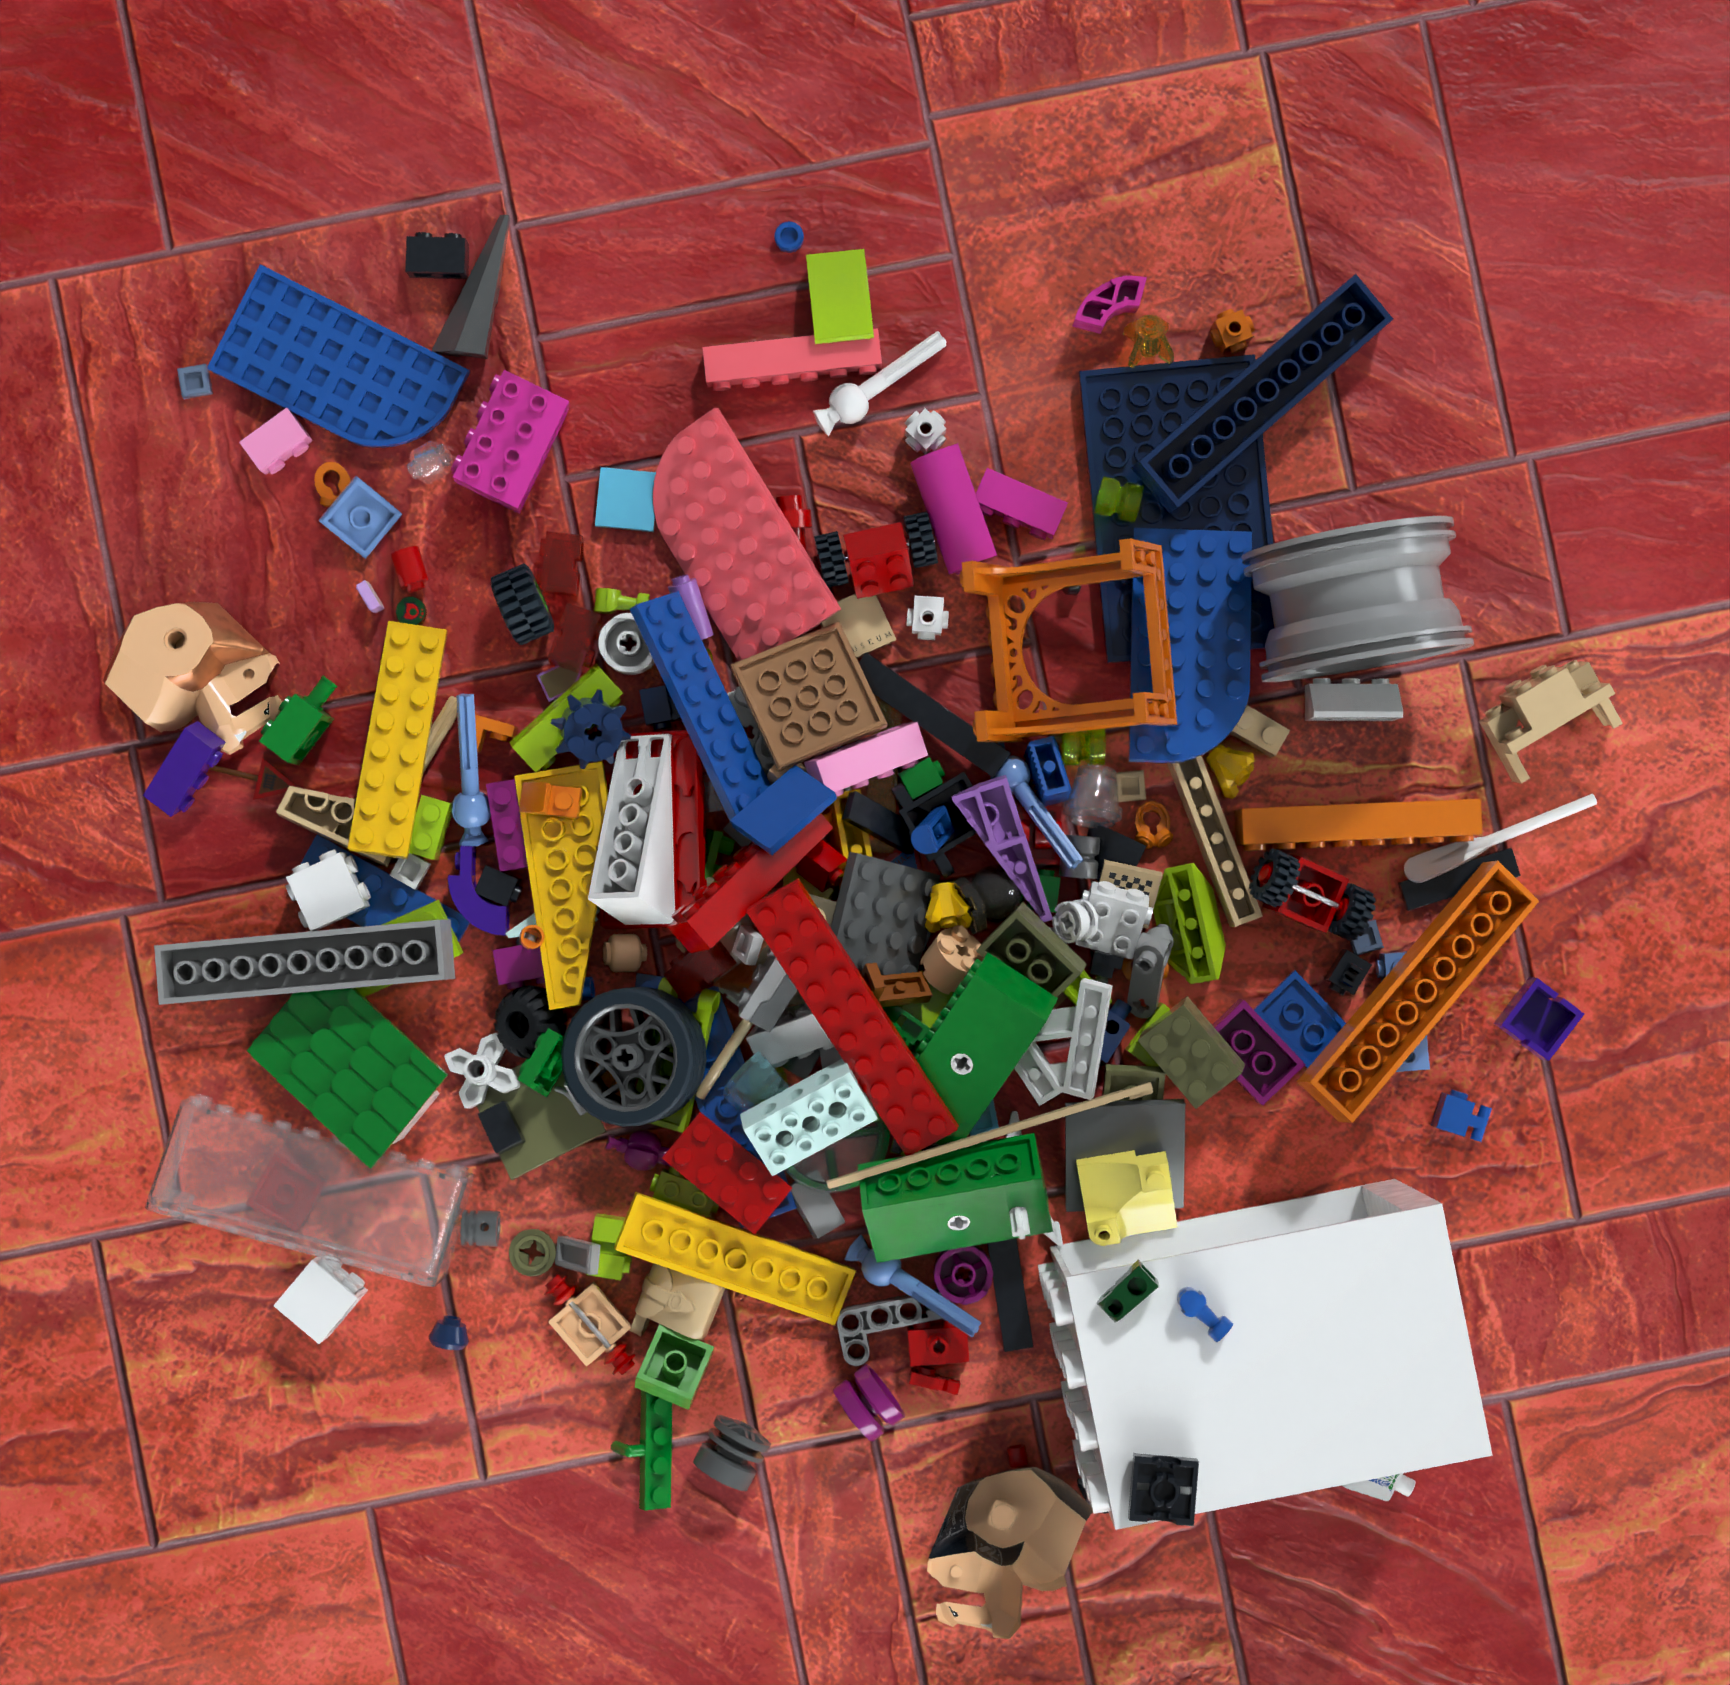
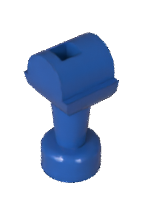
[1177,1287,1233,1342]

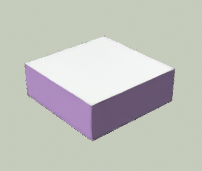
[356,580,385,613]

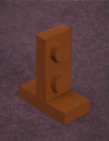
[861,963,933,1007]

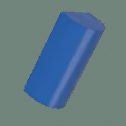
[911,805,954,854]

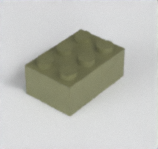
[976,902,1087,997]
[1138,996,1245,1109]

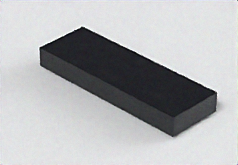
[842,791,914,855]

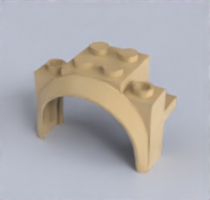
[1479,660,1623,783]

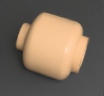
[603,934,647,972]

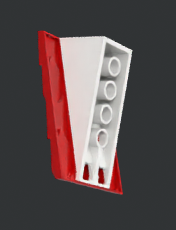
[588,730,707,929]

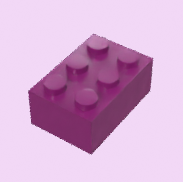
[1212,999,1306,1105]

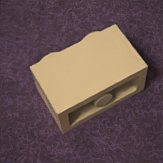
[1230,705,1290,758]

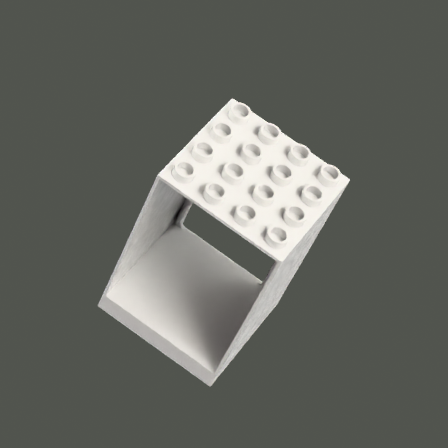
[1038,1179,1493,1530]

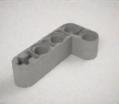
[837,1289,950,1366]

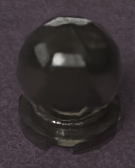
[952,864,1025,935]

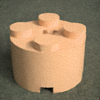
[920,925,984,995]

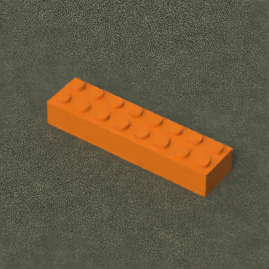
[1234,799,1483,851]

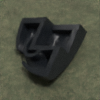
[1087,821,1146,883]

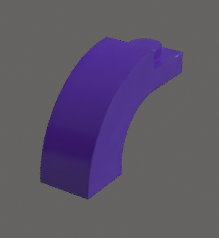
[448,846,510,936]

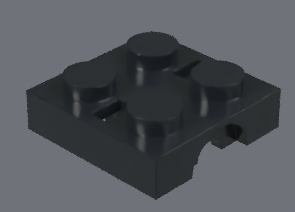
[1128,1453,1199,1526]

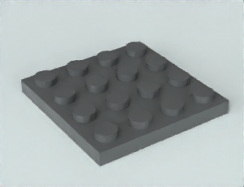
[831,852,941,975]

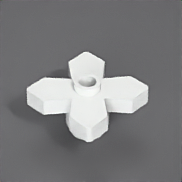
[444,1033,520,1109]

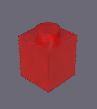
[796,839,847,893]

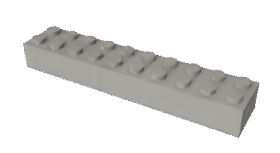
[154,919,455,1005]

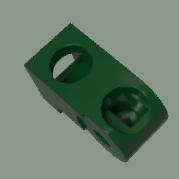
[1097,1259,1159,1322]

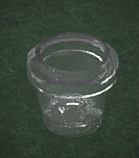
[1063,765,1123,828]

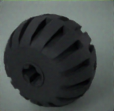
[494,985,567,1059]

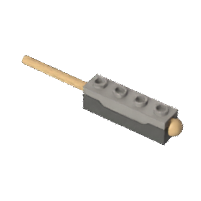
[695,908,830,1099]

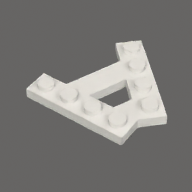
[1015,978,1113,1106]

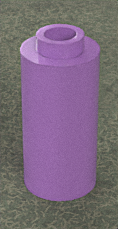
[668,574,714,640]

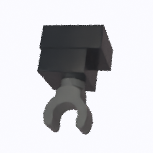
[1090,949,1124,984]

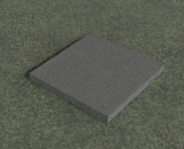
[1065,1099,1185,1212]

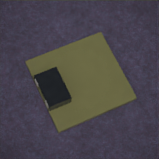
[477,1063,607,1180]

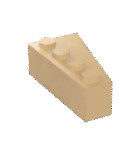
[276,786,392,867]

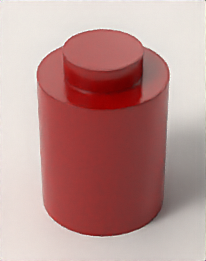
[390,546,429,593]

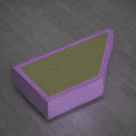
[536,652,588,702]

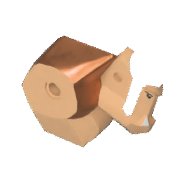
[103,602,282,755]

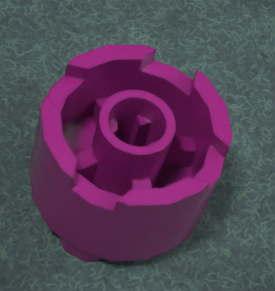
[933,1245,993,1305]

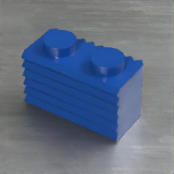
[1023,736,1072,807]

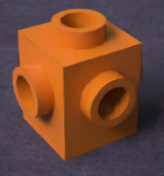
[1210,309,1255,354]

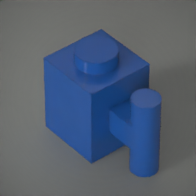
[1431,1089,1492,1142]

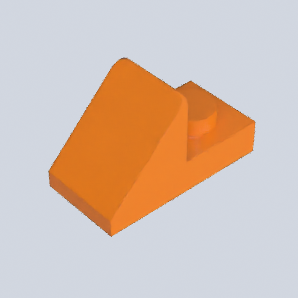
[475,715,518,753]
[519,782,582,819]

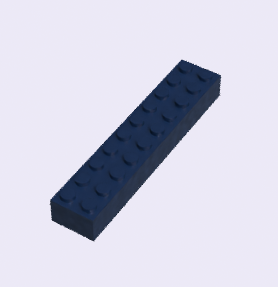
[1131,274,1393,513]

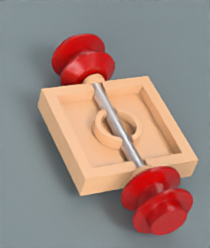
[544,1274,636,1375]

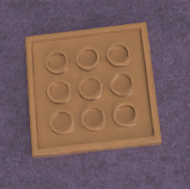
[731,621,888,772]

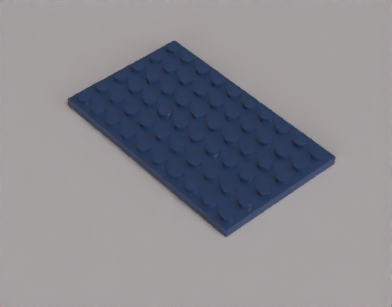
[1079,354,1275,664]

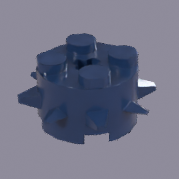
[551,689,631,769]

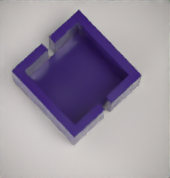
[1494,977,1584,1061]

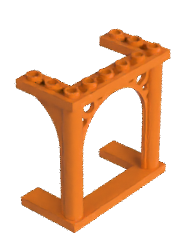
[960,538,1177,743]

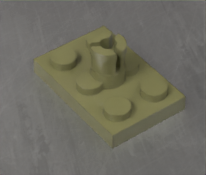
[1102,1064,1166,1101]

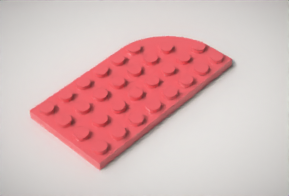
[653,408,841,661]

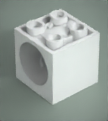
[274,1252,368,1344]

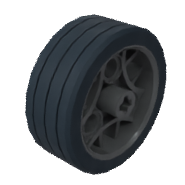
[561,987,707,1127]

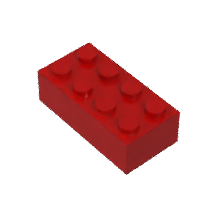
[662,1112,793,1235]

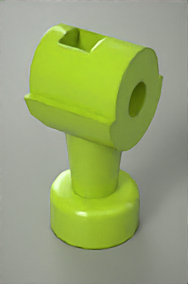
[594,588,650,614]

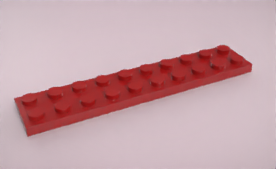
[746,878,959,1156]

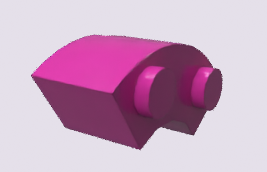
[1072,276,1147,334]

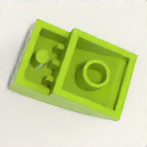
[806,249,874,344]

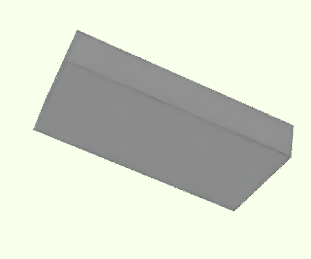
[555,1236,601,1275]

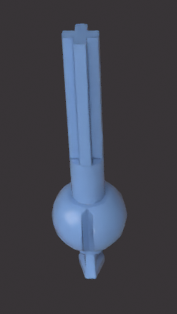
[451,693,491,846]
[991,742,1083,869]
[844,1235,981,1337]

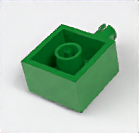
[259,675,338,765]

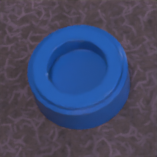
[774,221,804,253]

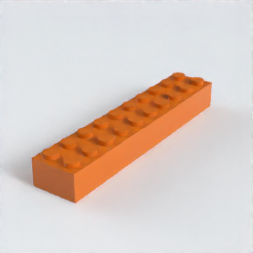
[1297,861,1539,1123]

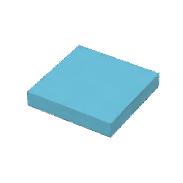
[595,467,656,532]

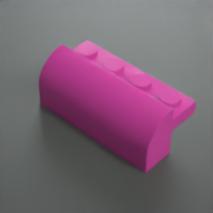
[910,443,997,575]

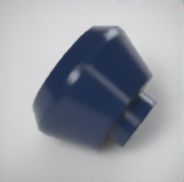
[428,1315,469,1350]

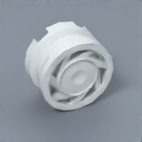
[1052,899,1098,943]

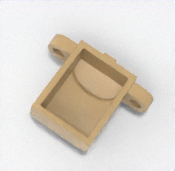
[630,1263,726,1340]

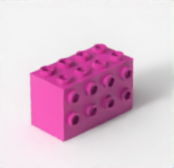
[451,370,570,514]

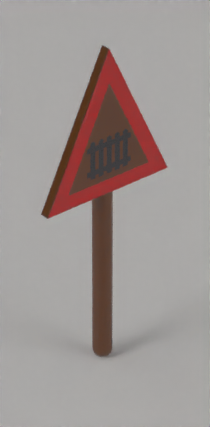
[209,758,300,800]

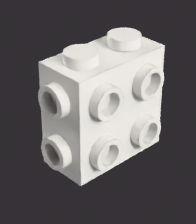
[286,850,371,931]
[1076,881,1153,960]

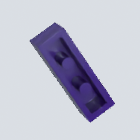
[143,721,226,817]

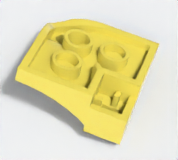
[1076,1150,1178,1246]

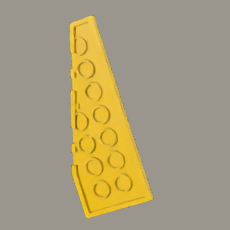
[514,761,608,1010]

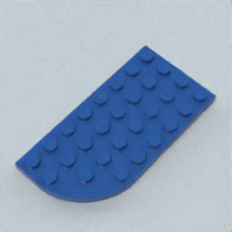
[207,264,470,448]
[1128,528,1252,763]

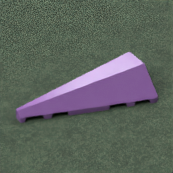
[951,775,1053,922]

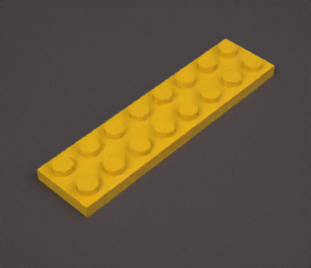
[348,621,447,859]
[614,1192,856,1326]

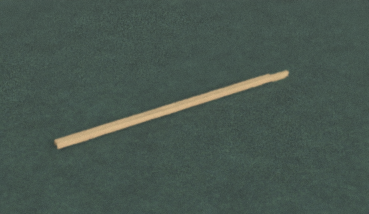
[826,1082,1153,1189]

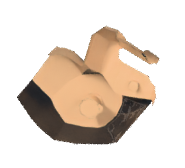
[927,1467,1093,1639]

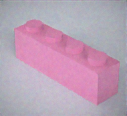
[804,722,928,797]

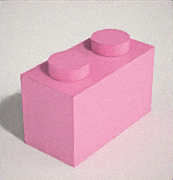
[239,408,313,475]

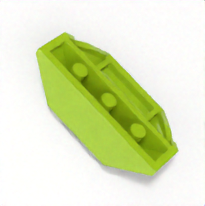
[1153,863,1226,984]

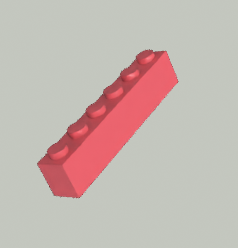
[702,328,882,391]

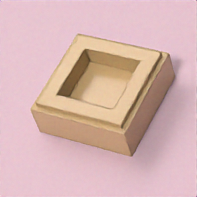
[1113,770,1146,802]

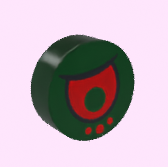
[396,597,427,625]

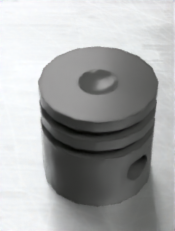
[460,1210,501,1247]

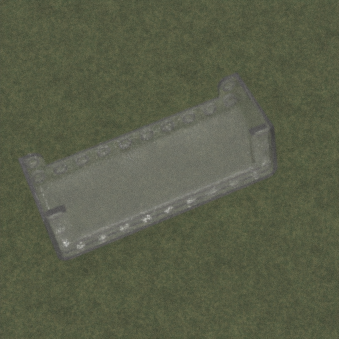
[145,1094,475,1287]

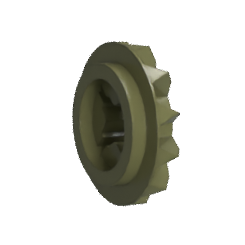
[509,1229,556,1276]

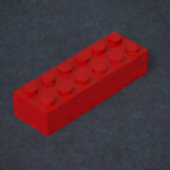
[667,813,833,953]

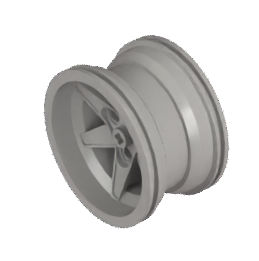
[1241,516,1474,683]

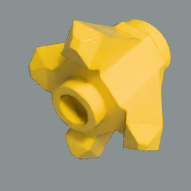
[1206,744,1254,799]
[925,882,973,933]

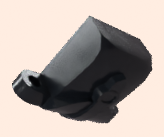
[891,772,976,879]

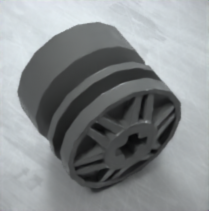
[693,1415,771,1491]

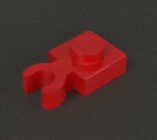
[909,1366,961,1395]

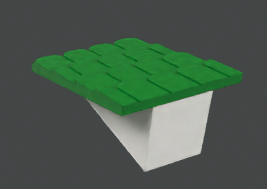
[247,988,448,1169]

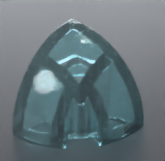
[723,1051,791,1113]

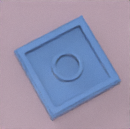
[318,476,402,559]

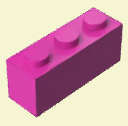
[976,468,1068,540]

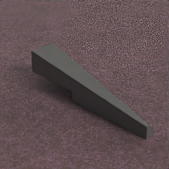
[432,215,510,359]

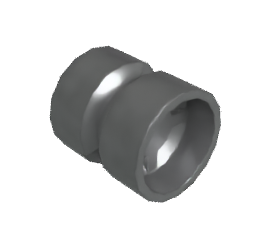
[1059,835,1100,879]

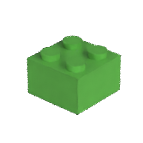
[635,1324,714,1410]

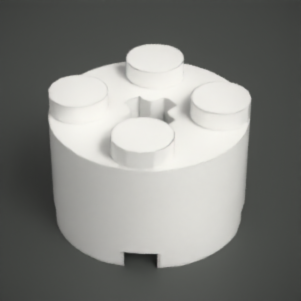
[599,613,655,675]

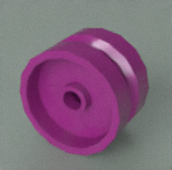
[833,1364,905,1442]

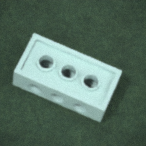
[740,1059,878,1176]

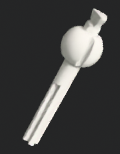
[813,331,947,436]

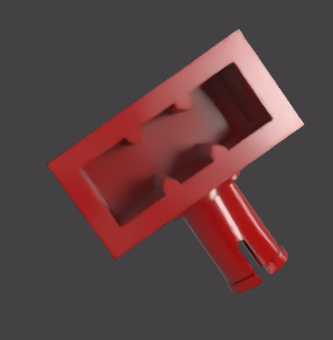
[907,1319,970,1367]

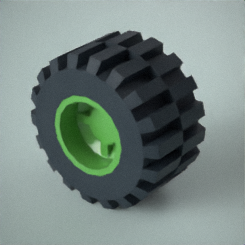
[491,563,554,645]

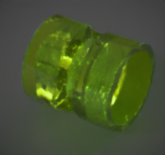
[1094,476,1144,523]
[1062,729,1106,766]

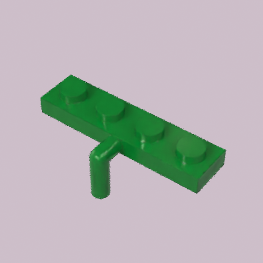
[611,1390,672,1511]

